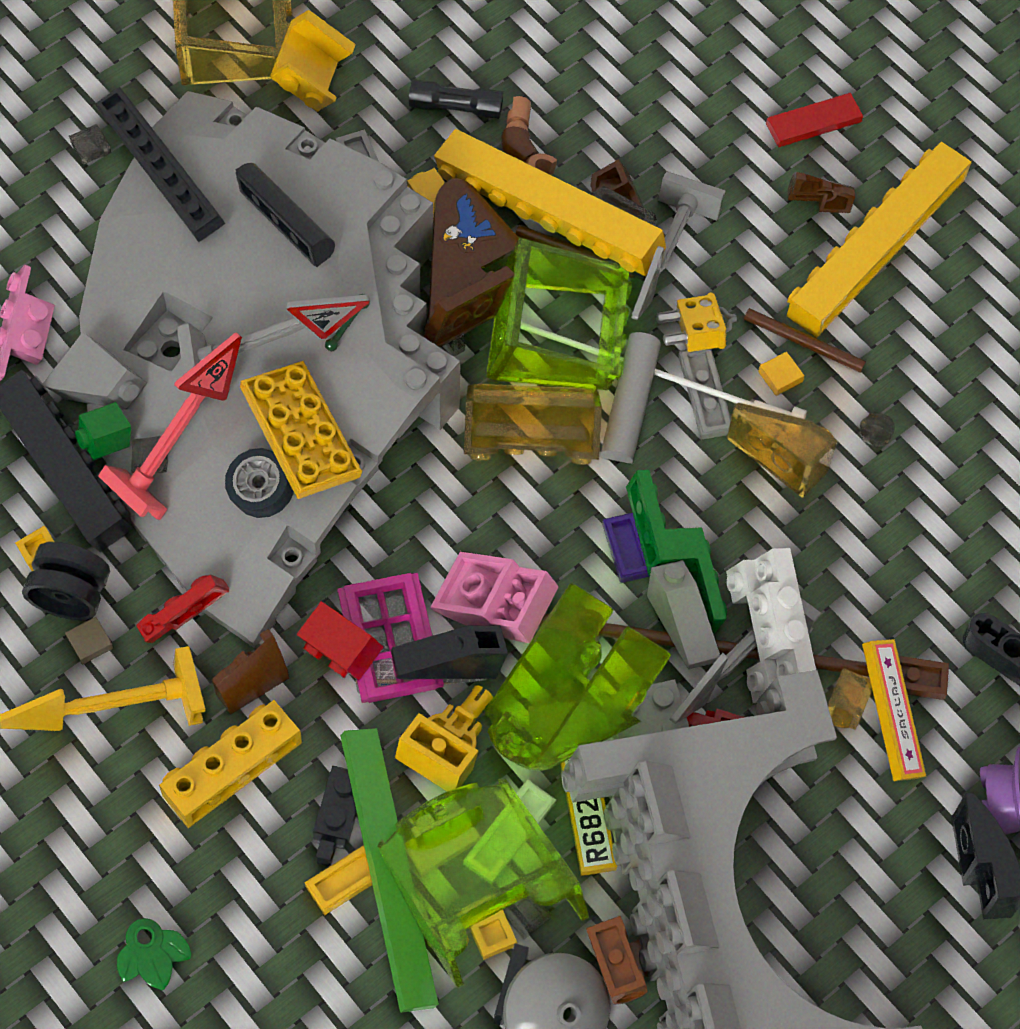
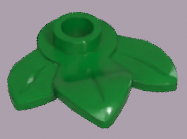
[117,918,191,990]

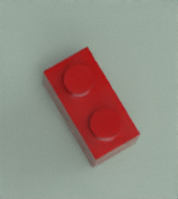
[296,601,384,680]

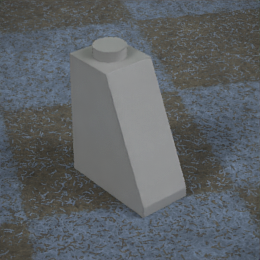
[43,332,147,409]

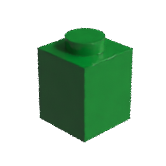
[75,402,131,460]

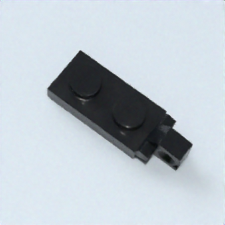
[312,765,357,866]

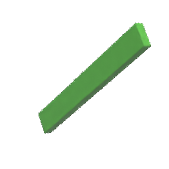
[340,728,439,1013]

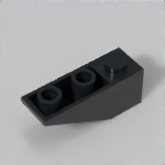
[391,626,508,679]

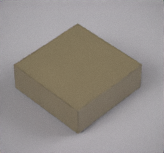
[65,617,113,665]

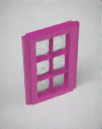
[337,573,444,703]

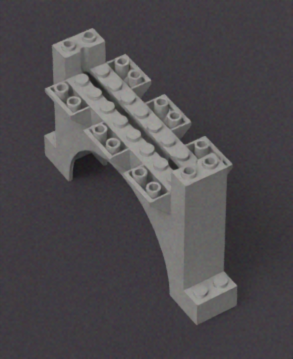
[561,670,922,1029]

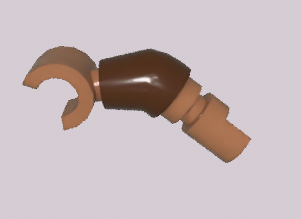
[501,96,557,175]

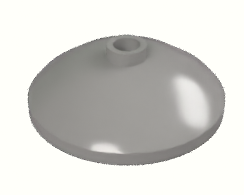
[503,953,610,1029]

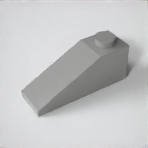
[647,560,720,669]

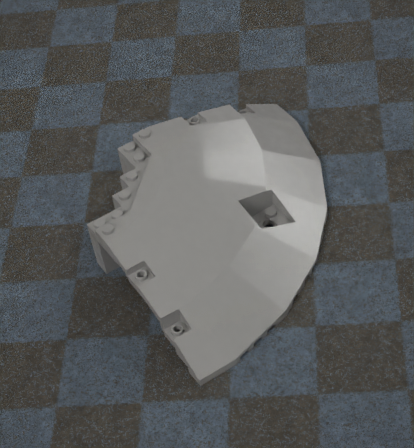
[79,91,460,648]

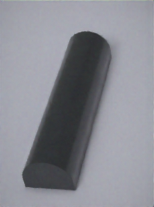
[235,163,335,267]

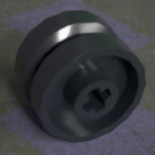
[22,542,110,620]

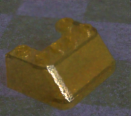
[464,384,602,464]

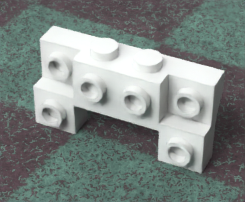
[726,548,816,703]

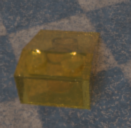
[727,402,838,498]

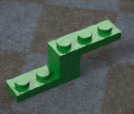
[626,470,727,634]

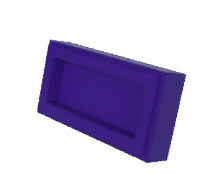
[602,513,650,583]

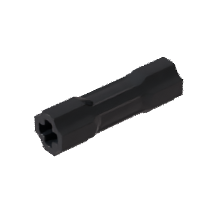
[409,79,504,119]

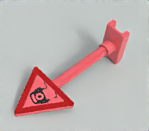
[98,333,242,520]

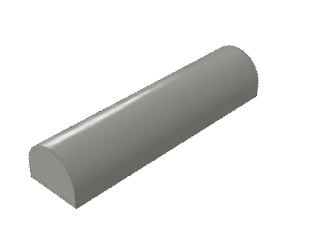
[600,332,661,464]

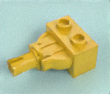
[395,685,493,796]

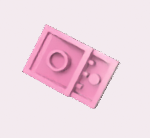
[431,552,559,644]

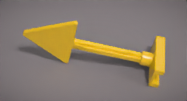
[0,646,205,731]

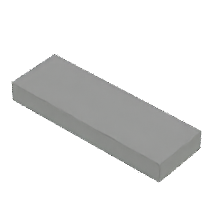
[678,349,734,440]

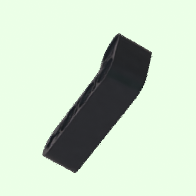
[963,613,1020,686]

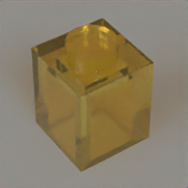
[828,668,872,730]

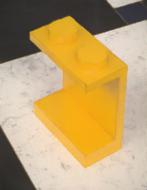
[270,10,356,112]

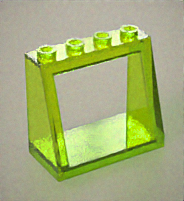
[486,237,632,391]

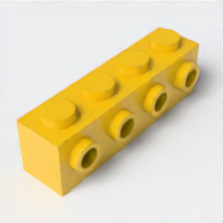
[159,700,302,828]

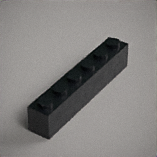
[0,370,133,553]

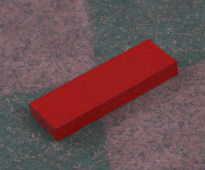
[766,92,863,148]

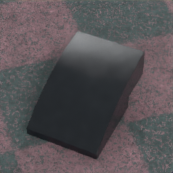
[951,793,1020,920]

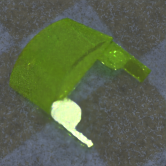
[485,583,671,770]
[378,779,589,988]

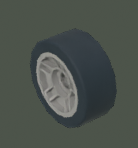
[225,448,294,518]

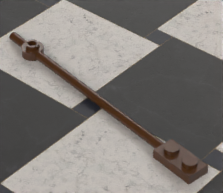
[539,608,949,700]

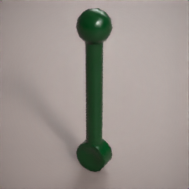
[325,294,370,352]

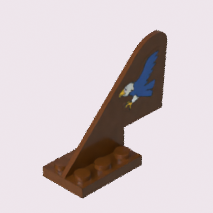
[423,178,524,347]

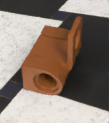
[586,915,648,1005]

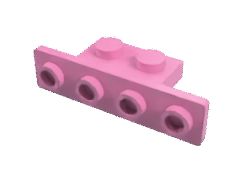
[0,265,55,381]

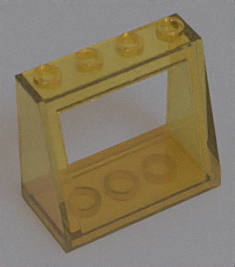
[173,0,292,85]

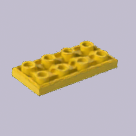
[240,361,362,499]

